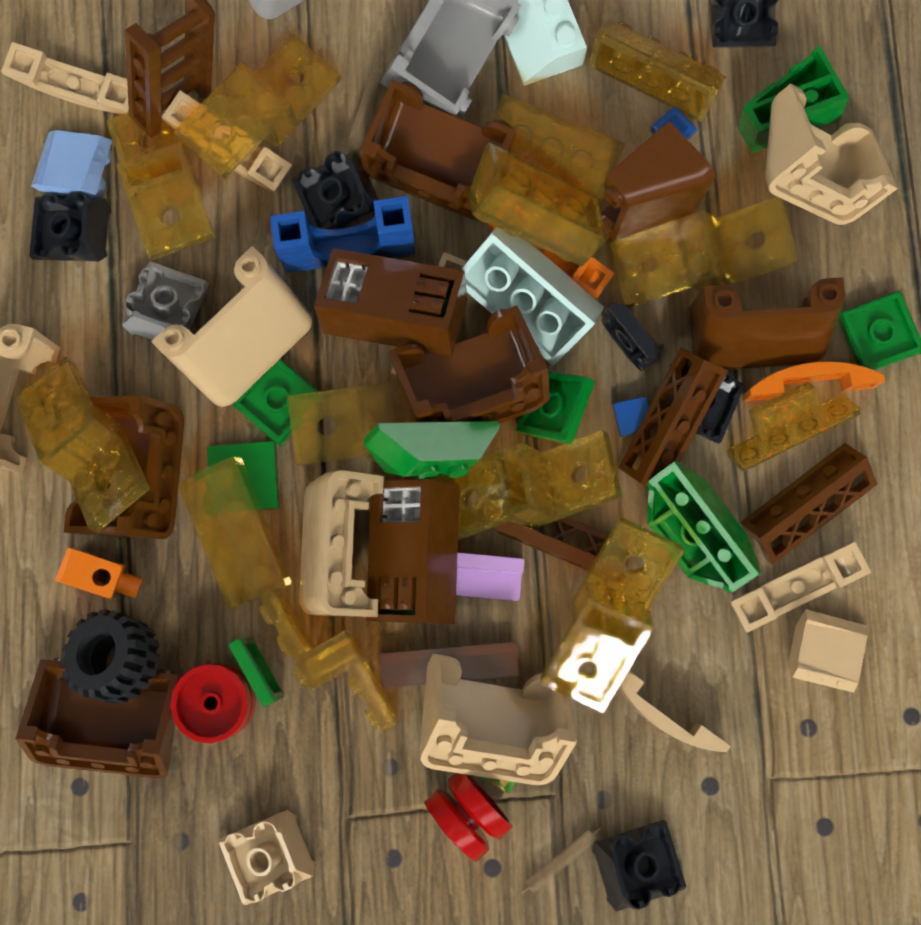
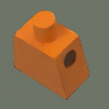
[55,547,143,599]

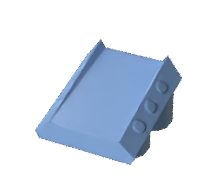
[31,130,112,198]

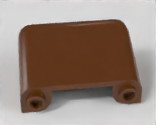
[360,80,516,221]
[591,121,715,243]
[689,277,845,370]
[389,305,550,424]
[63,395,184,539]
[15,658,180,778]

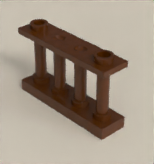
[125,0,215,138]

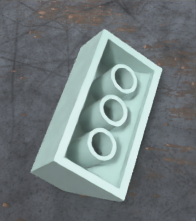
[503,0,587,86]
[460,219,604,366]

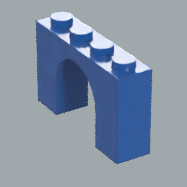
[270,196,415,273]

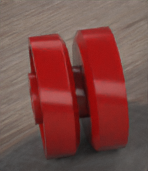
[170,663,256,744]
[424,773,513,862]

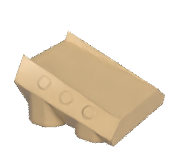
[789,609,868,693]
[219,810,315,905]

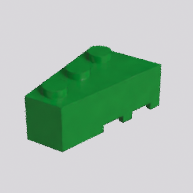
[738,45,849,153]

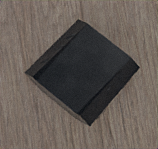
[711,0,779,48]
[292,151,379,229]
[29,191,112,262]
[601,303,664,371]
[666,359,745,444]
[592,820,687,912]

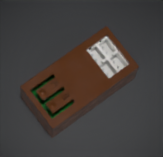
[314,248,468,357]
[366,479,460,624]

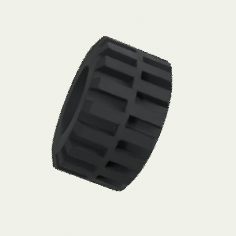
[61,609,160,704]

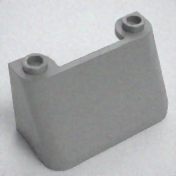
[379,0,521,117]

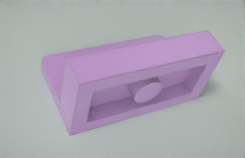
[456,553,525,601]

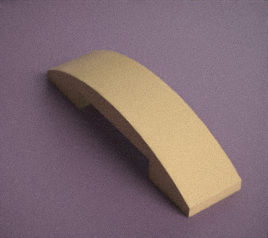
[1,42,129,114]
[162,90,292,193]
[730,542,872,633]
[608,661,731,752]

